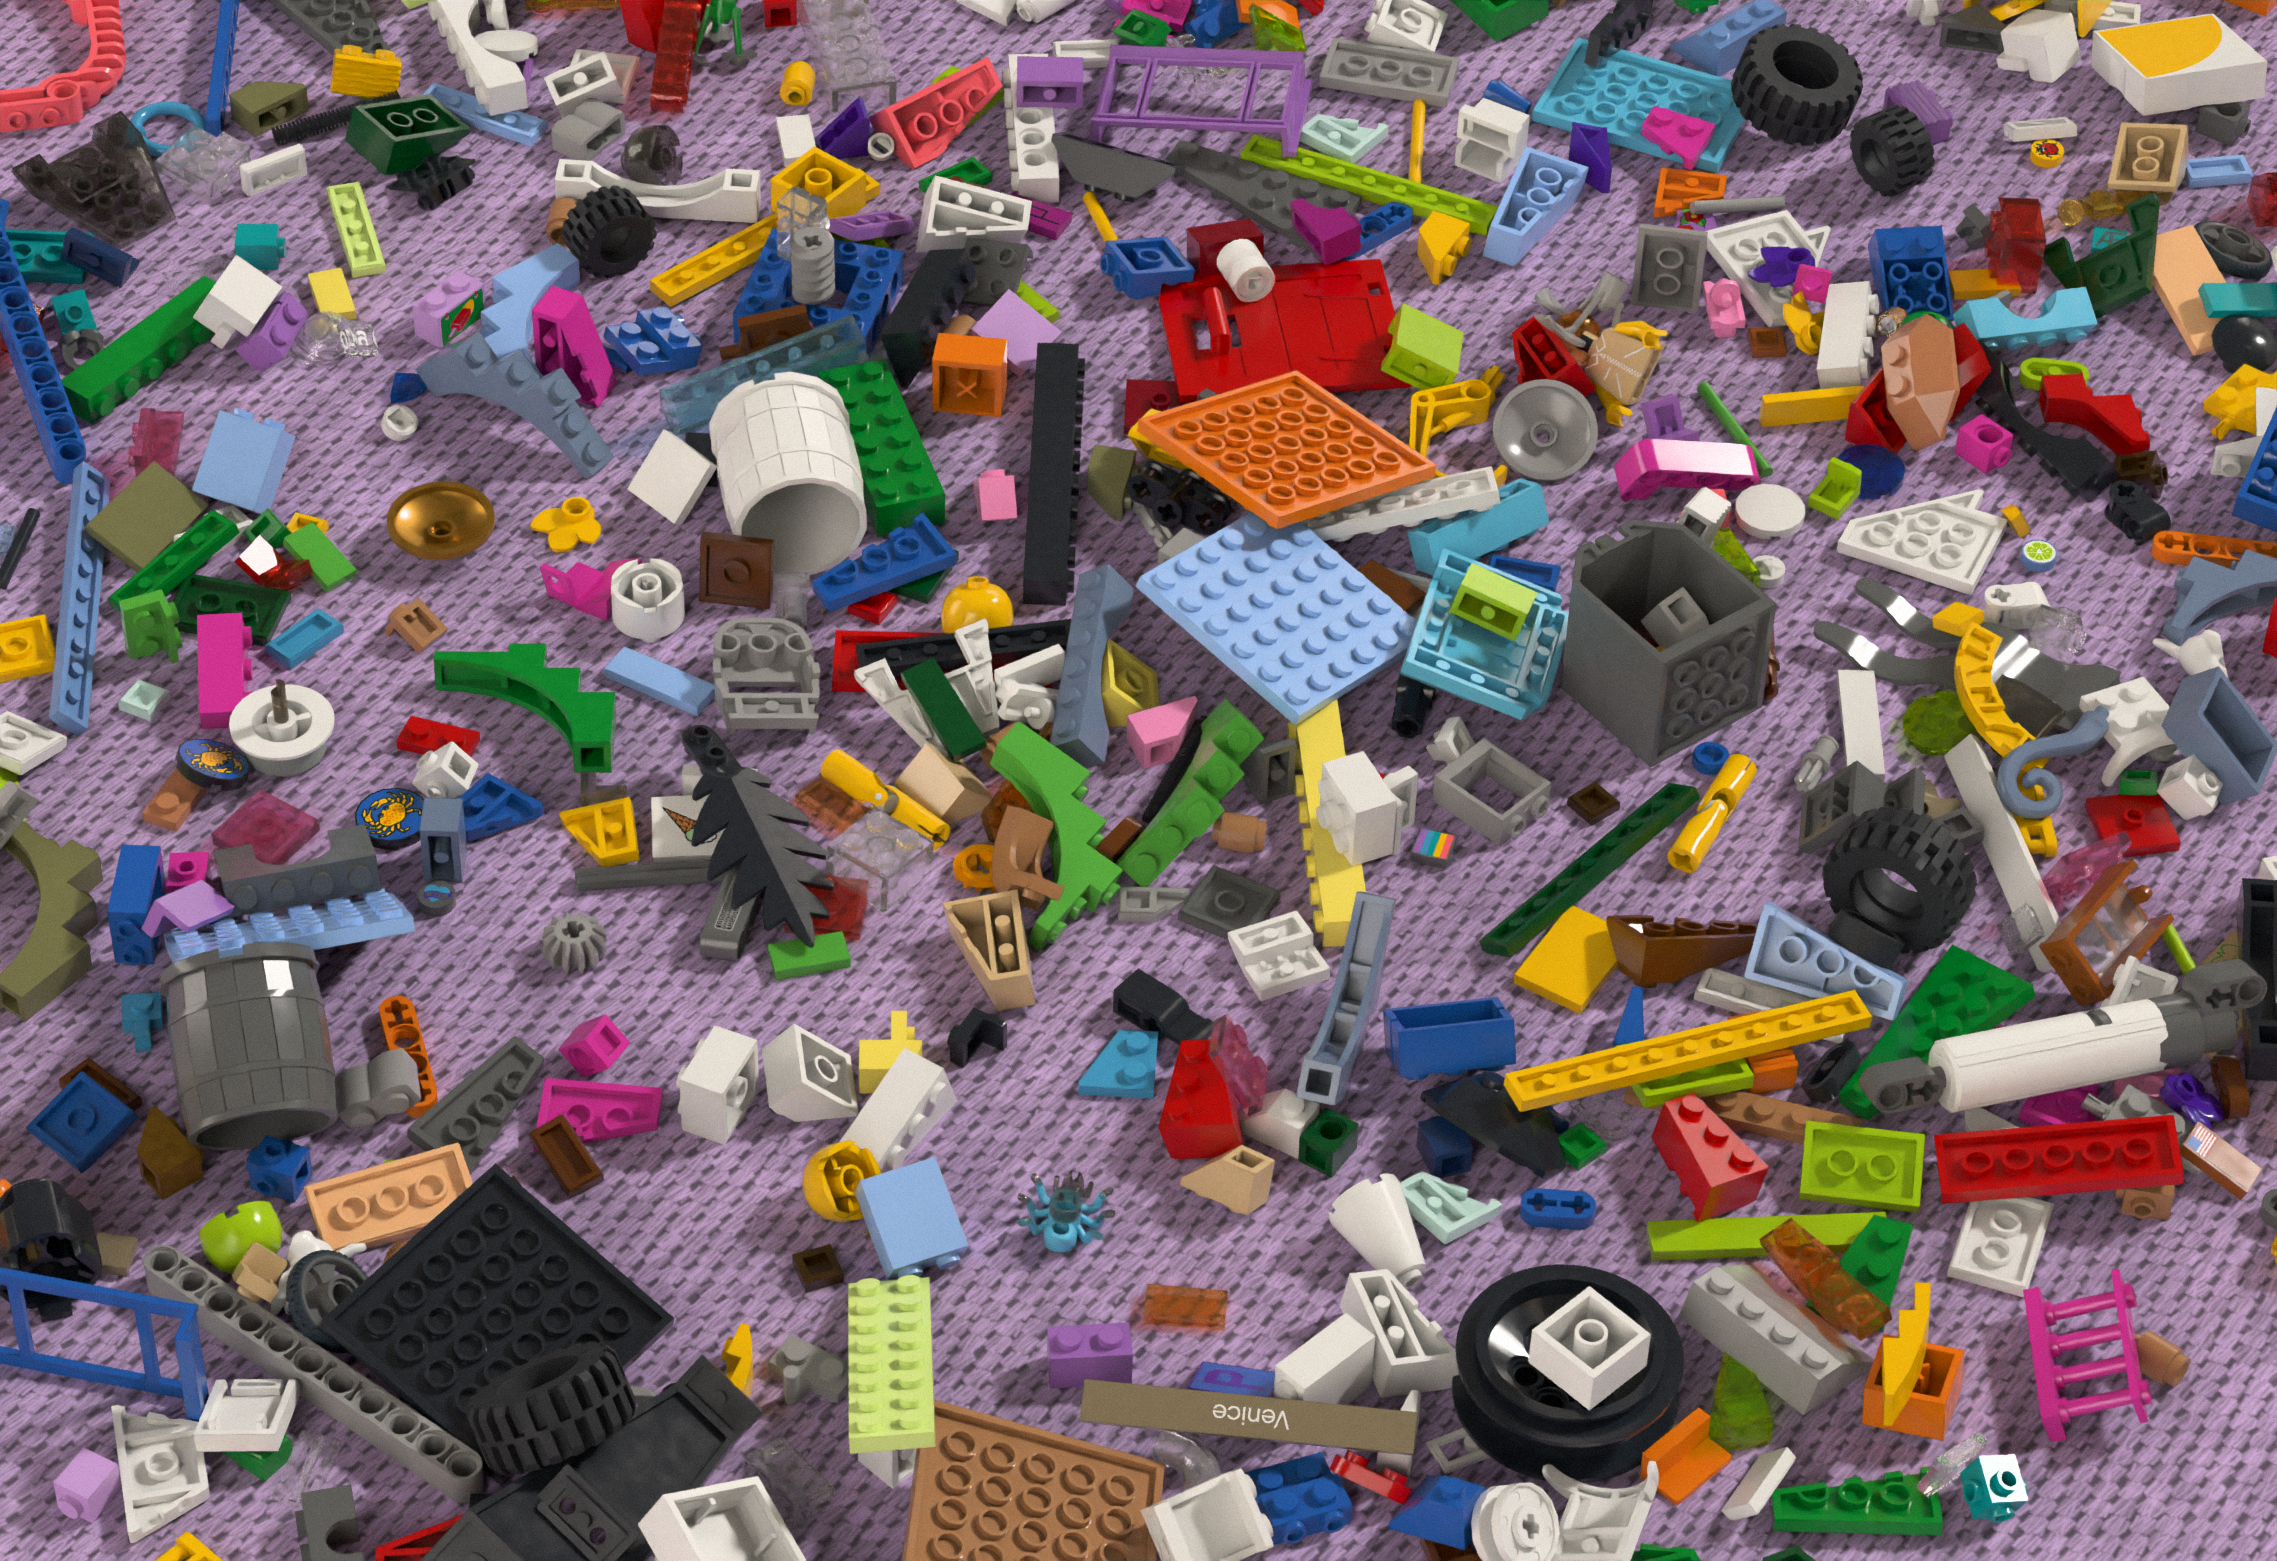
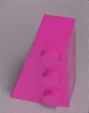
[532,285,617,408]
[197,613,253,729]

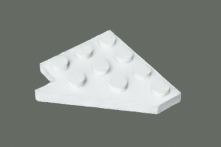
[1706,210,1831,327]

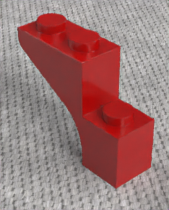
[2037,374,2150,455]

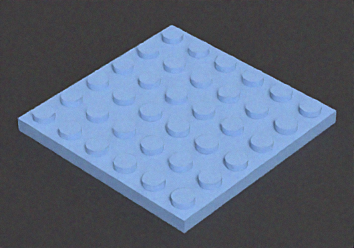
[1135,512,1417,725]
[163,888,415,964]

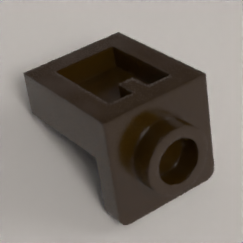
[2112,450,2169,498]

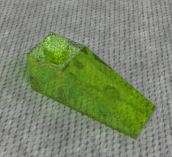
[1709,1352,1774,1452]

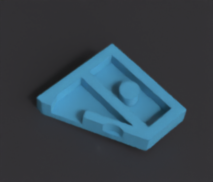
[1078,1030,1158,1099]

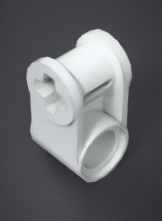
[1983,582,2053,630]

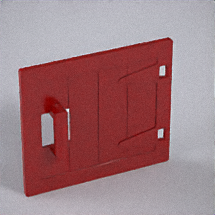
[1157,259,1412,402]

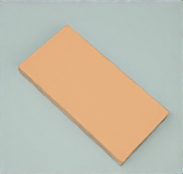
[2152,225,2226,356]
[304,1142,473,1251]

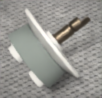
[229,679,335,776]

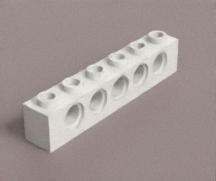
[1002,54,1059,203]

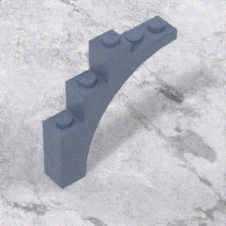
[415,330,615,478]
[2162,549,2277,646]
[1296,891,1396,1106]

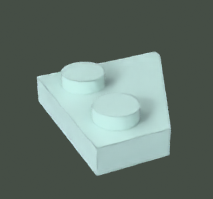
[1300,114,1389,163]
[1400,1171,1503,1244]

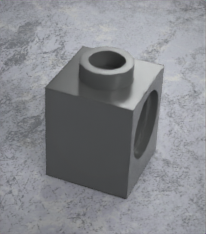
[2196,101,2251,146]

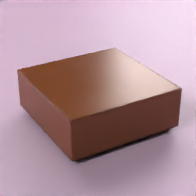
[1747,327,1787,358]

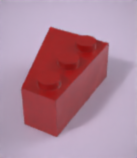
[1512,312,1596,398]
[1158,1039,1244,1159]

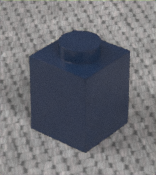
[1416,1116,1473,1179]

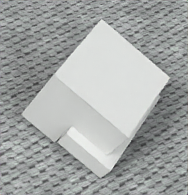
[1996,9,2081,83]
[1455,98,1530,183]
[193,255,282,349]

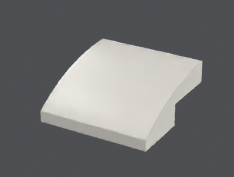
[1228,910,1330,1001]

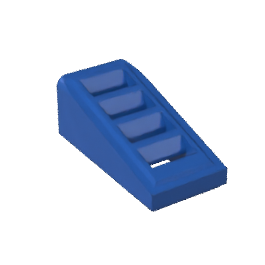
[1613,986,1644,1048]

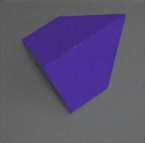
[814,97,870,159]
[1568,122,1612,193]

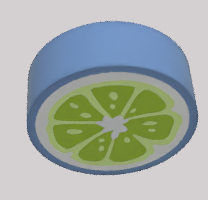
[2020,539,2057,572]

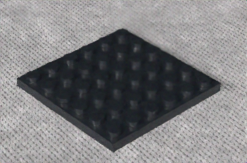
[321,1163,674,1486]

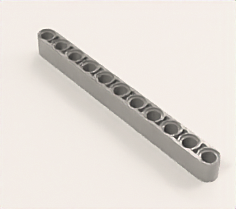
[143,1245,485,1503]

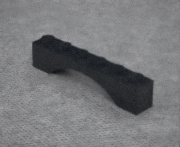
[1973,340,2119,503]
[2236,878,2277,1081]

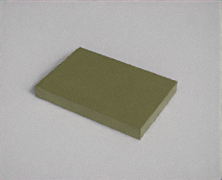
[84,461,209,573]

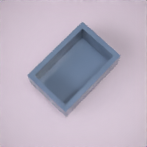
[2161,666,2277,805]

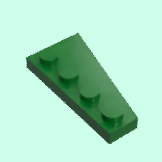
[1770,1466,1943,1536]

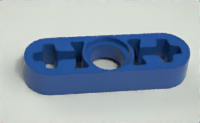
[1342,202,1413,260]

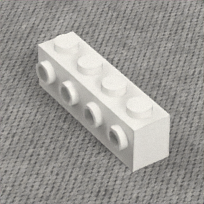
[1817,281,1879,389]

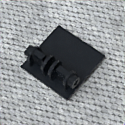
[387,154,476,210]

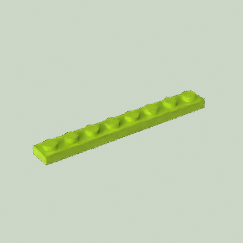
[1240,134,1499,236]

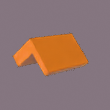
[1640,1407,1731,1505]

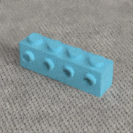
[1407,478,1550,575]

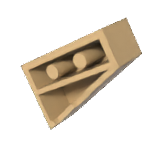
[942,889,1036,1011]

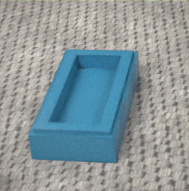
[265,608,344,670]

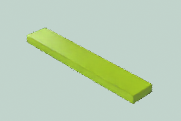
[1647,1212,1887,1261]

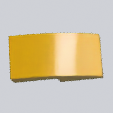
[722,1323,753,1398]

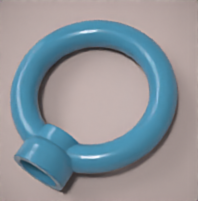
[119,102,207,158]

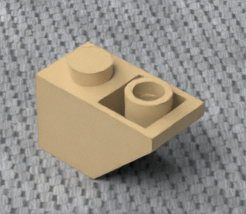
[1180,1145,1275,1215]

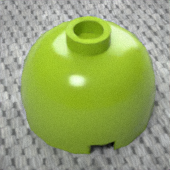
[198,1201,282,1275]

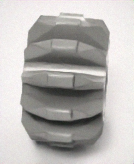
[542,911,607,975]

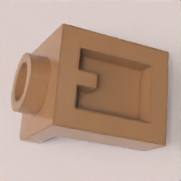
[384,597,448,654]

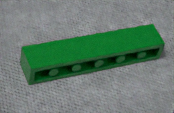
[61,276,216,424]

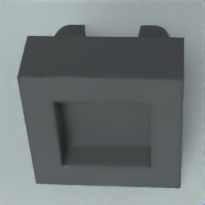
[1955,203,2001,249]

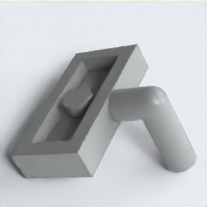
[768,1334,849,1406]

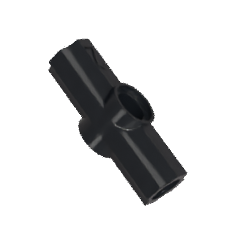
[1391,674,1436,739]

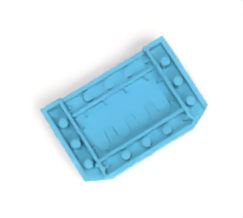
[1399,548,1569,720]

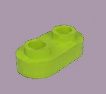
[2018,357,2089,391]

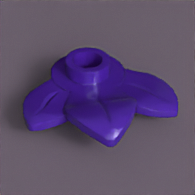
[1747,246,1816,287]
[2160,1073,2226,1130]

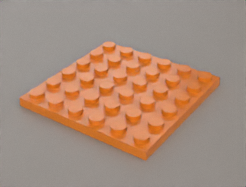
[1137,370,1437,529]

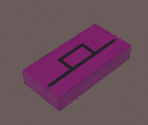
[1011,193,1072,240]

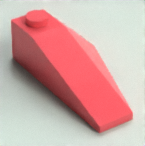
[869,57,1003,169]

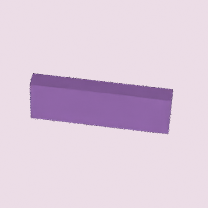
[828,210,914,241]

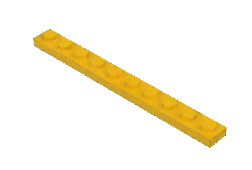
[1503,990,1873,1112]

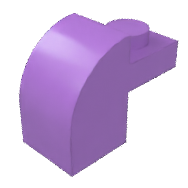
[1641,394,1700,442]

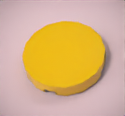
[1987,0,2046,21]

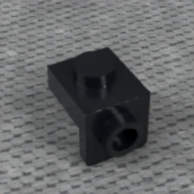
[947,1008,1007,1068]

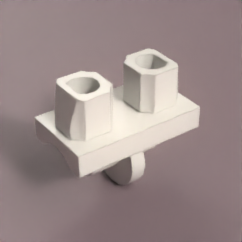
[995,679,1059,730]

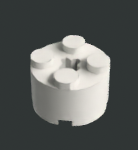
[611,558,685,643]

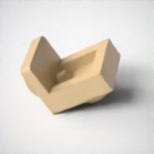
[232,1242,288,1303]

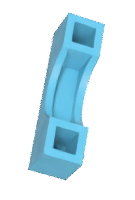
[1953,287,2098,351]

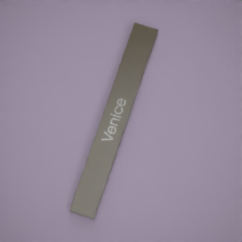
[1080,1379,1417,1456]

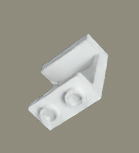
[1140,1468,1274,1561]

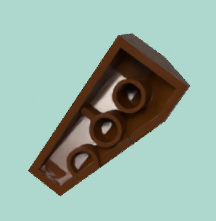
[1606,915,1758,988]

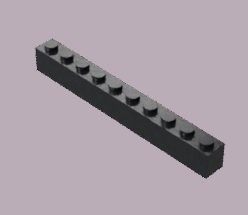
[1023,343,1085,606]

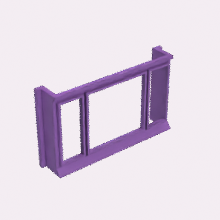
[1088,45,1312,157]

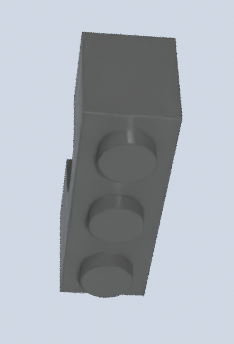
[294,1484,364,1561]

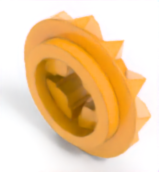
[953,844,996,893]

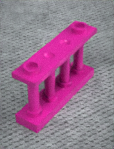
[2023,1269,2153,1441]

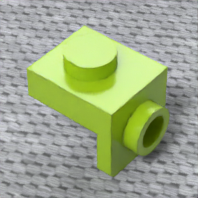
[1808,457,1862,520]

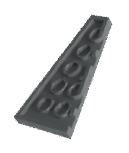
[1166,140,1362,262]

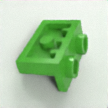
[119,589,183,664]

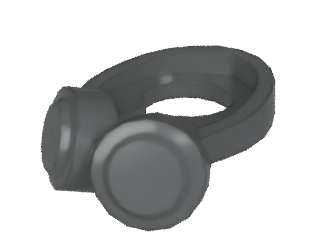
[58,328,104,372]

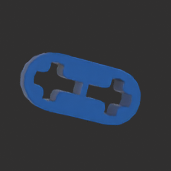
[1519,1188,1597,1230]

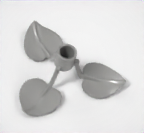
[1534,271,1671,364]

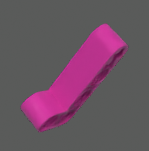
[1614,439,1760,502]

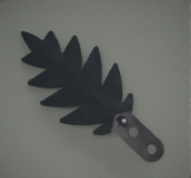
[681,725,834,948]

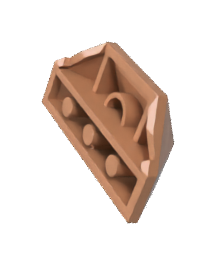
[1881,314,1960,450]

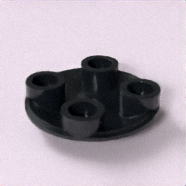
[2211,314,2277,373]

